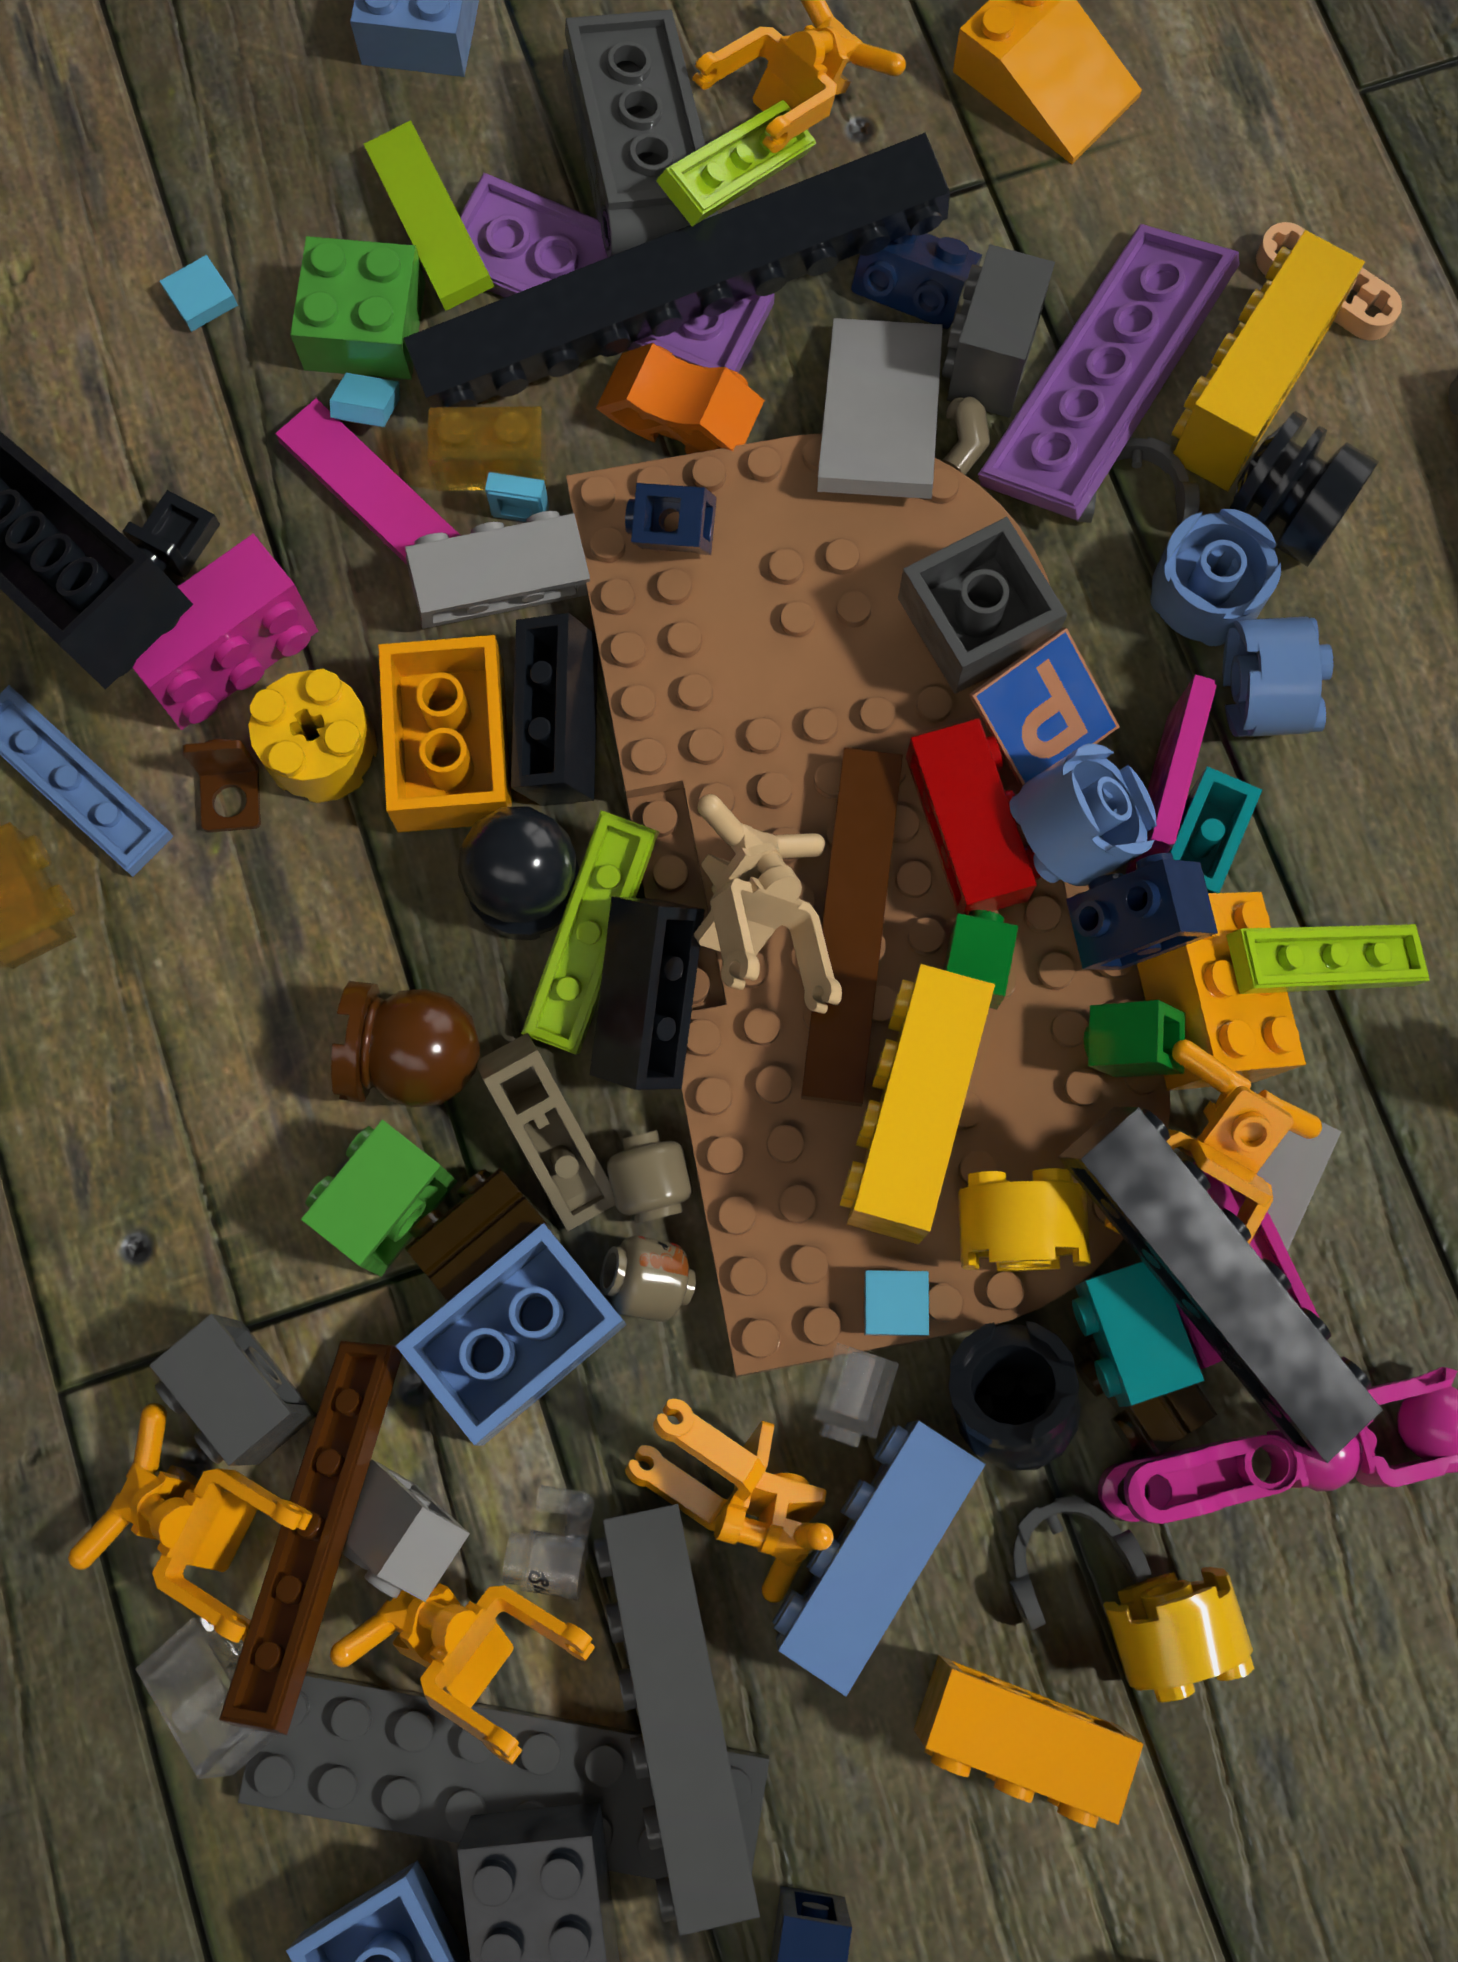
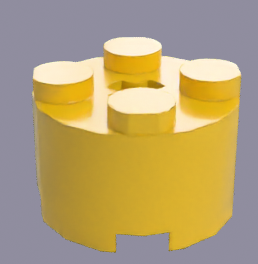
[248,669,378,803]
[958,1168,1091,1272]
[1103,1567,1255,1702]

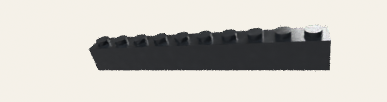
[404,132,950,419]

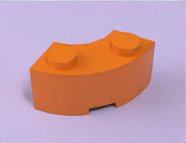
[596,343,765,454]

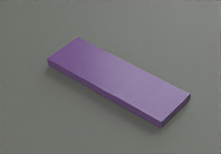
[460,173,775,373]
[978,224,1239,521]

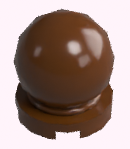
[331,981,480,1108]

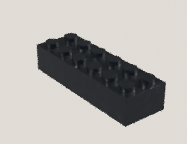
[0,431,193,690]

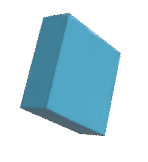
[160,255,238,332]
[330,372,400,427]
[485,472,549,522]
[864,1270,929,1336]

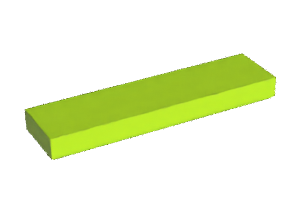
[656,100,817,227]
[364,120,495,311]
[521,810,659,1054]
[1226,924,1430,994]

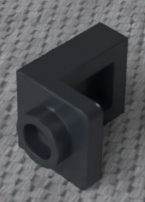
[122,490,220,579]

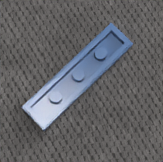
[0,685,174,877]

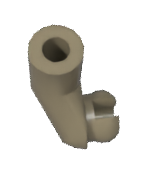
[942,396,990,475]

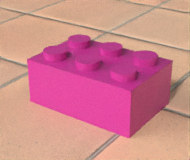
[132,533,318,730]

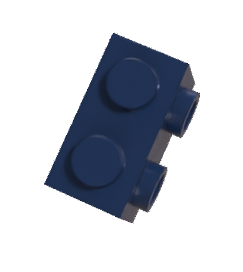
[1066,853,1218,970]

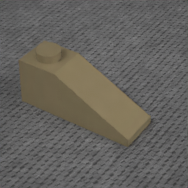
[477,1033,615,1232]

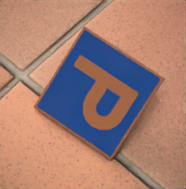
[969,627,1120,788]

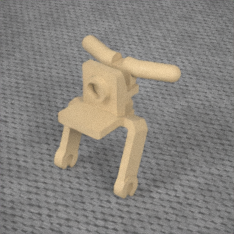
[694,794,842,1014]

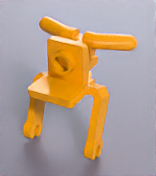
[692,0,906,153]
[1104,1040,1322,1244]
[625,1399,834,1603]
[68,1403,313,1643]
[330,1583,595,1765]

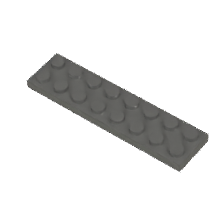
[238,1672,769,1879]

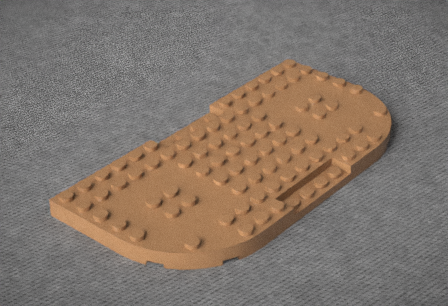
[566,434,1171,1378]

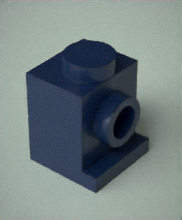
[625,483,717,555]

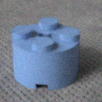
[1150,509,1281,646]
[1223,617,1333,737]
[1010,744,1157,886]

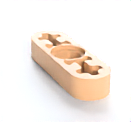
[1256,222,1402,341]

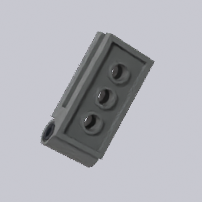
[562,9,718,257]

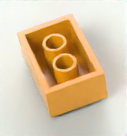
[378,635,512,833]
[1137,892,1306,1091]
[914,1655,1144,1828]

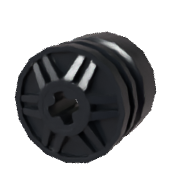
[1229,411,1379,567]

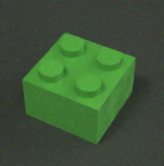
[290,236,426,380]
[301,1119,458,1277]

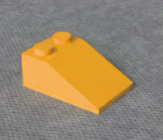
[953,0,1142,164]

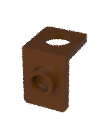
[183,739,261,833]

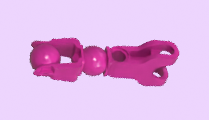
[1098,1367,1458,1524]

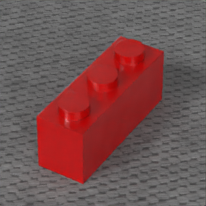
[906,718,1041,915]

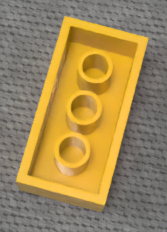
[1171,230,1365,492]
[839,964,995,1245]

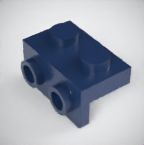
[851,233,982,329]

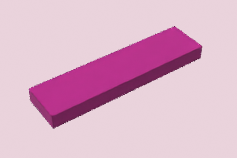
[275,398,461,565]

